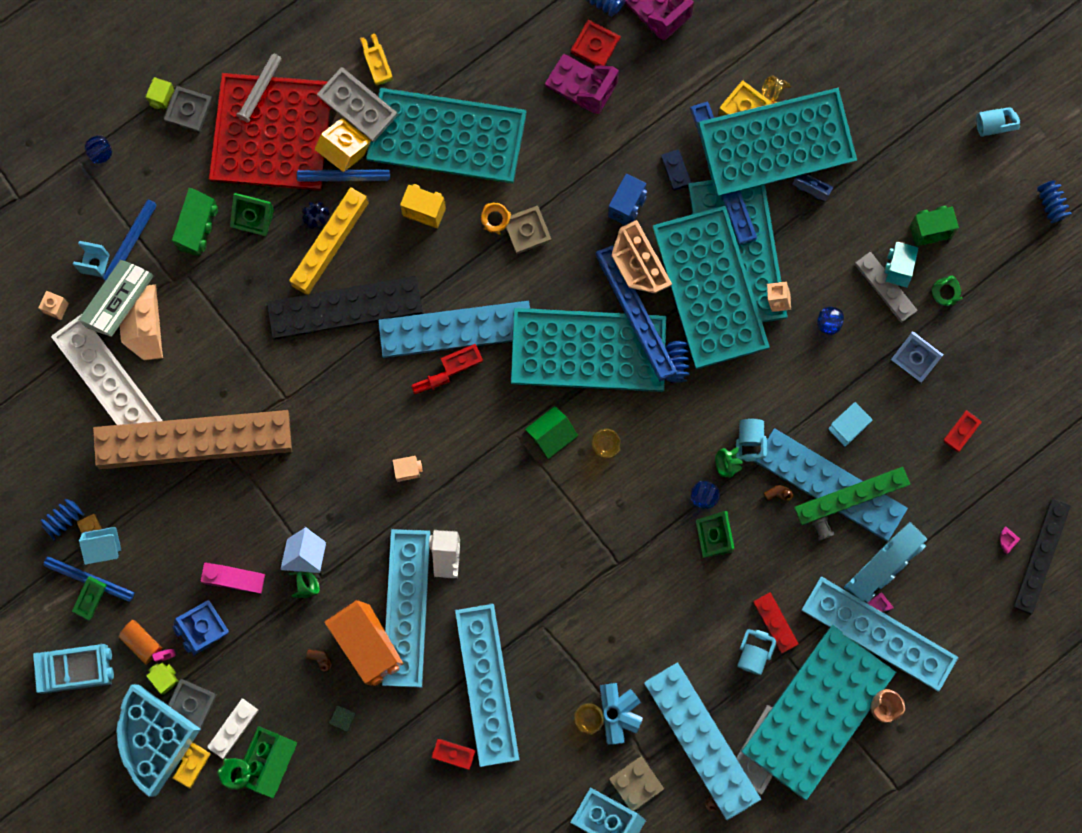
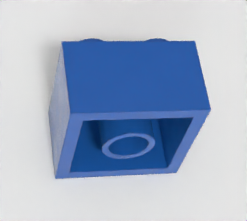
[608,173,648,225]

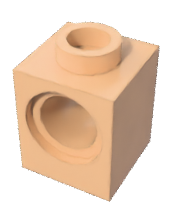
[767,282,791,312]
[39,291,69,320]
[393,456,423,482]

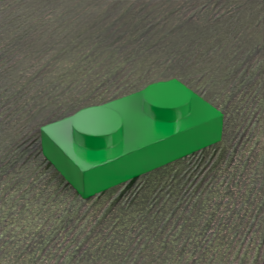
[72,576,107,620]

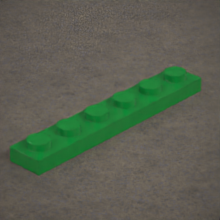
[794,467,910,526]

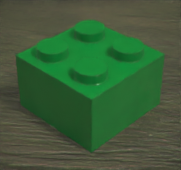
[910,206,959,247]

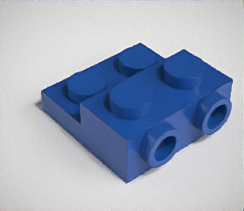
[173,600,229,655]

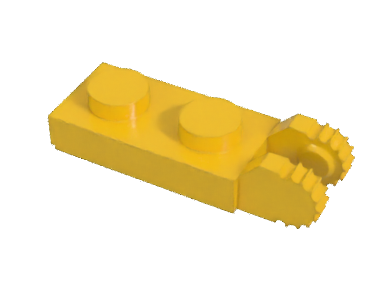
[360,34,393,86]

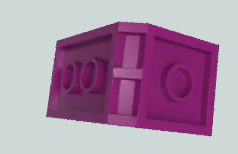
[625,0,694,40]
[545,53,619,114]

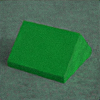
[230,193,274,236]
[525,406,579,459]
[696,511,735,558]

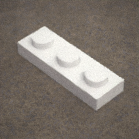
[207,699,259,759]

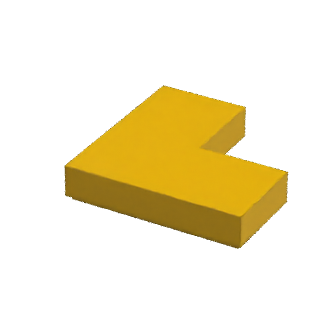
[173,742,211,788]

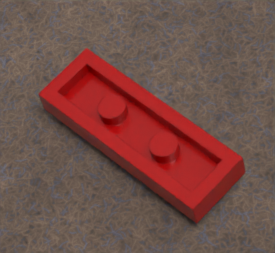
[753,592,799,654]

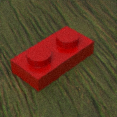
[441,343,483,377]
[943,410,982,453]
[432,739,475,770]

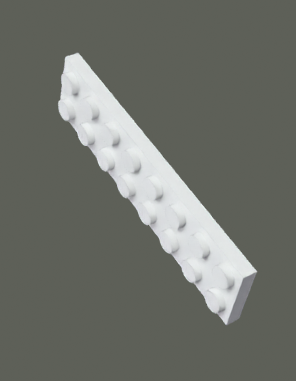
[51,314,163,425]

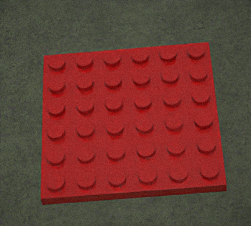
[209,73,331,190]

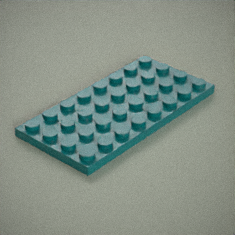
[366,88,527,184]
[697,88,857,196]
[688,180,787,322]
[652,205,770,369]
[511,308,666,392]
[741,625,896,800]

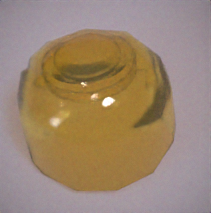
[591,428,620,458]
[574,703,604,735]

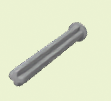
[236,54,281,122]

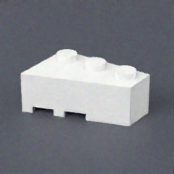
[429,530,460,578]

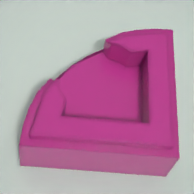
[1000,526,1020,554]
[867,592,894,612]
[152,649,176,663]

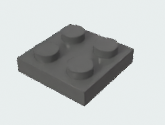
[164,86,213,133]
[168,679,217,731]

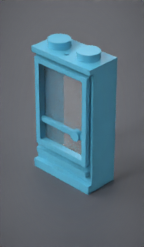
[33,644,114,694]

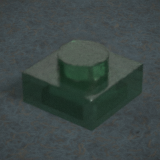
[329,705,356,731]

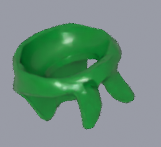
[931,275,963,306]
[715,447,743,478]
[289,571,320,598]
[217,758,250,790]

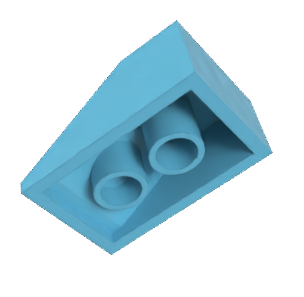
[571,788,646,833]

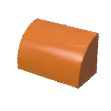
[119,620,163,665]

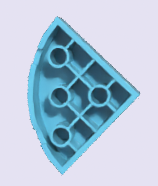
[844,522,927,603]
[117,685,201,797]

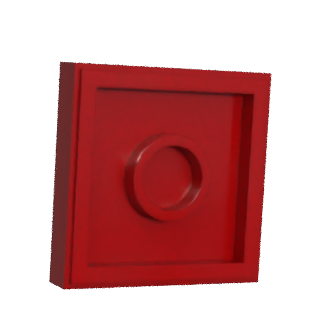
[571,20,621,66]

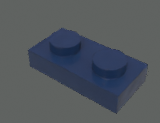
[661,149,691,191]
[792,174,833,202]

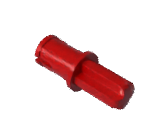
[411,371,450,394]

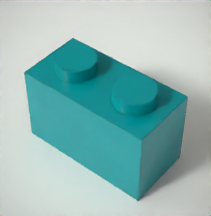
[884,241,918,288]

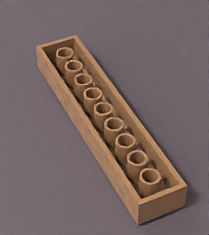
[93,410,292,469]

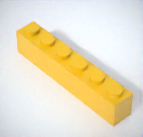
[289,187,369,295]

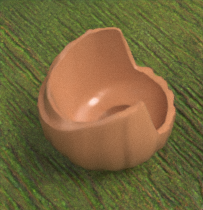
[871,689,905,723]

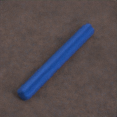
[297,170,390,181]
[103,200,156,281]
[43,557,134,602]

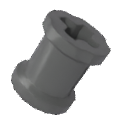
[812,517,835,541]

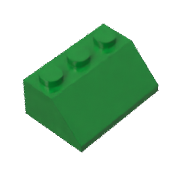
[172,188,218,256]
[234,726,298,798]

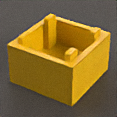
[718,80,772,117]
[314,118,371,172]
[400,184,446,229]

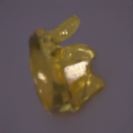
[762,75,791,104]

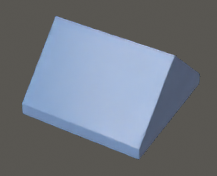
[891,332,943,383]
[281,527,326,573]

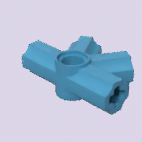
[600,683,643,745]

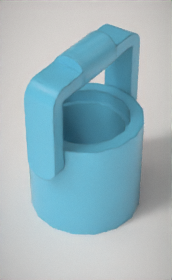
[976,108,1020,136]
[736,419,767,462]
[737,629,776,675]

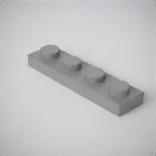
[855,252,917,323]

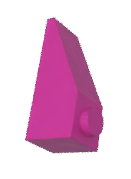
[201,563,265,594]

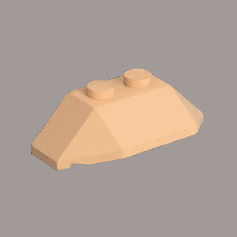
[611,220,672,293]
[120,285,163,361]

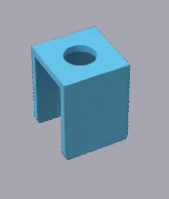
[73,241,110,277]
[828,402,872,446]
[79,527,121,564]

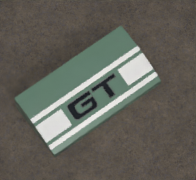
[78,260,154,337]

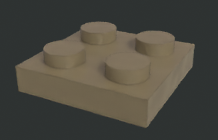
[506,205,552,254]
[609,756,664,811]

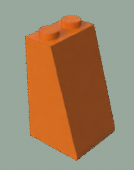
[325,600,404,686]

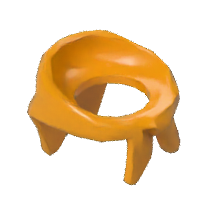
[481,203,511,234]

